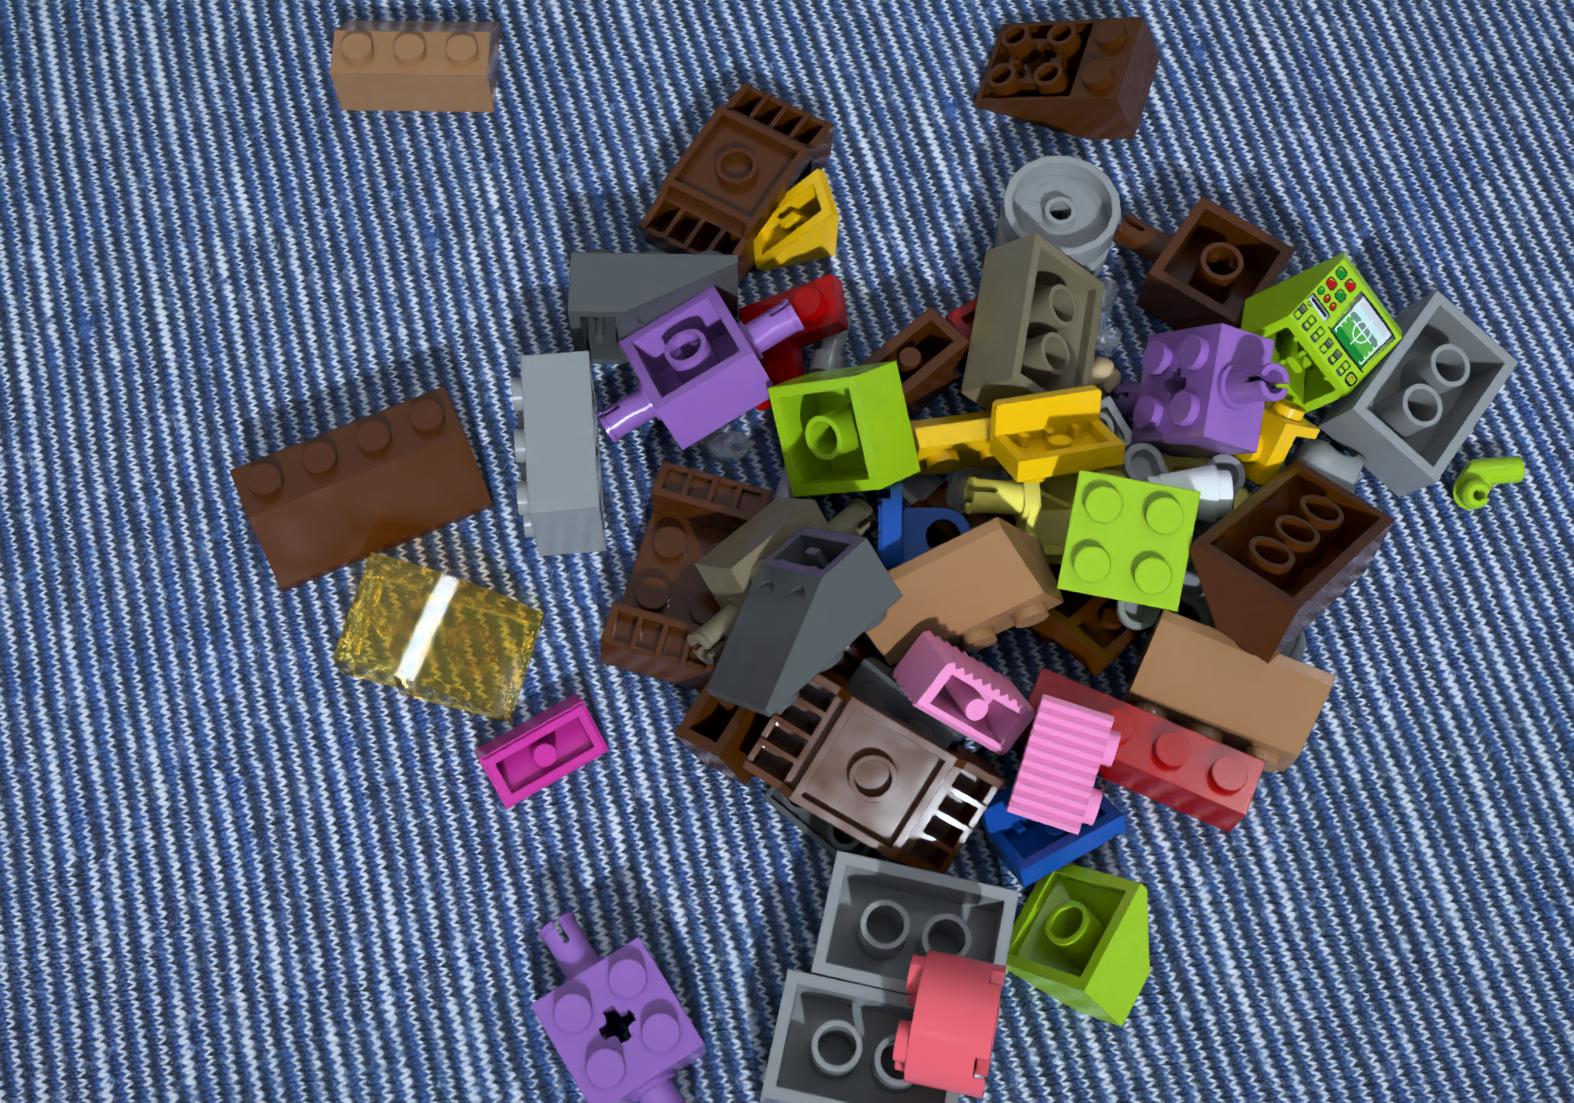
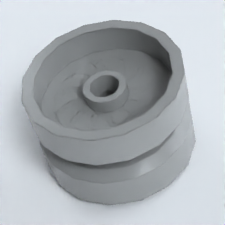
[994,156,1121,277]

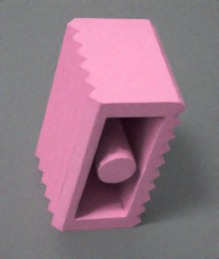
[892,630,1035,756]
[1006,694,1121,835]

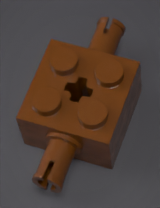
[1113,196,1296,330]

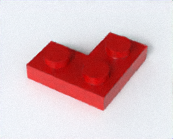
[738,274,849,412]

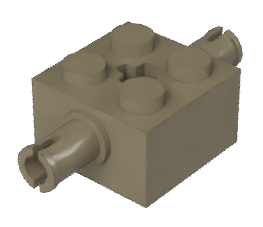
[687,497,878,665]

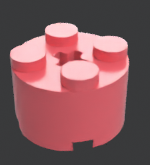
[892,950,1007,1099]

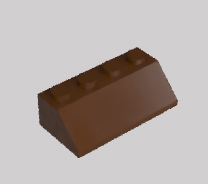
[229,386,494,592]
[1189,459,1395,663]

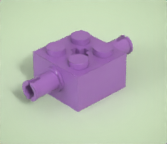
[596,285,804,450]
[1113,323,1289,458]
[531,912,706,1103]

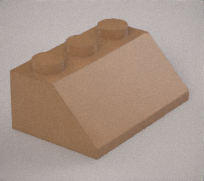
[330,20,500,112]
[866,517,1064,668]
[1122,609,1336,772]

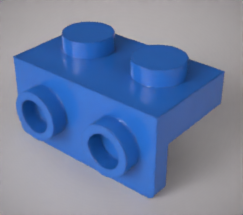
[981,785,1126,888]

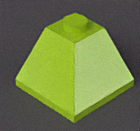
[1006,863,1150,1027]

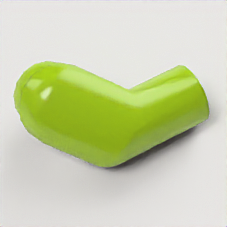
[1452,456,1525,510]

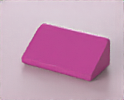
[474,694,609,809]

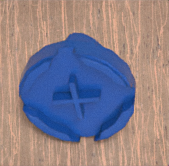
[878,481,971,571]

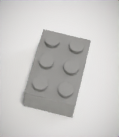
[1318,290,1518,497]
[511,350,607,556]
[810,850,1019,1002]
[760,969,959,1103]

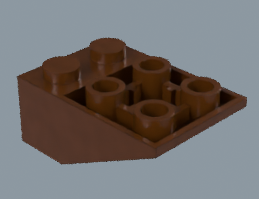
[975,17,1160,139]

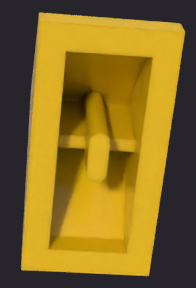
[754,169,839,271]

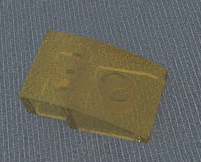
[332,552,545,722]

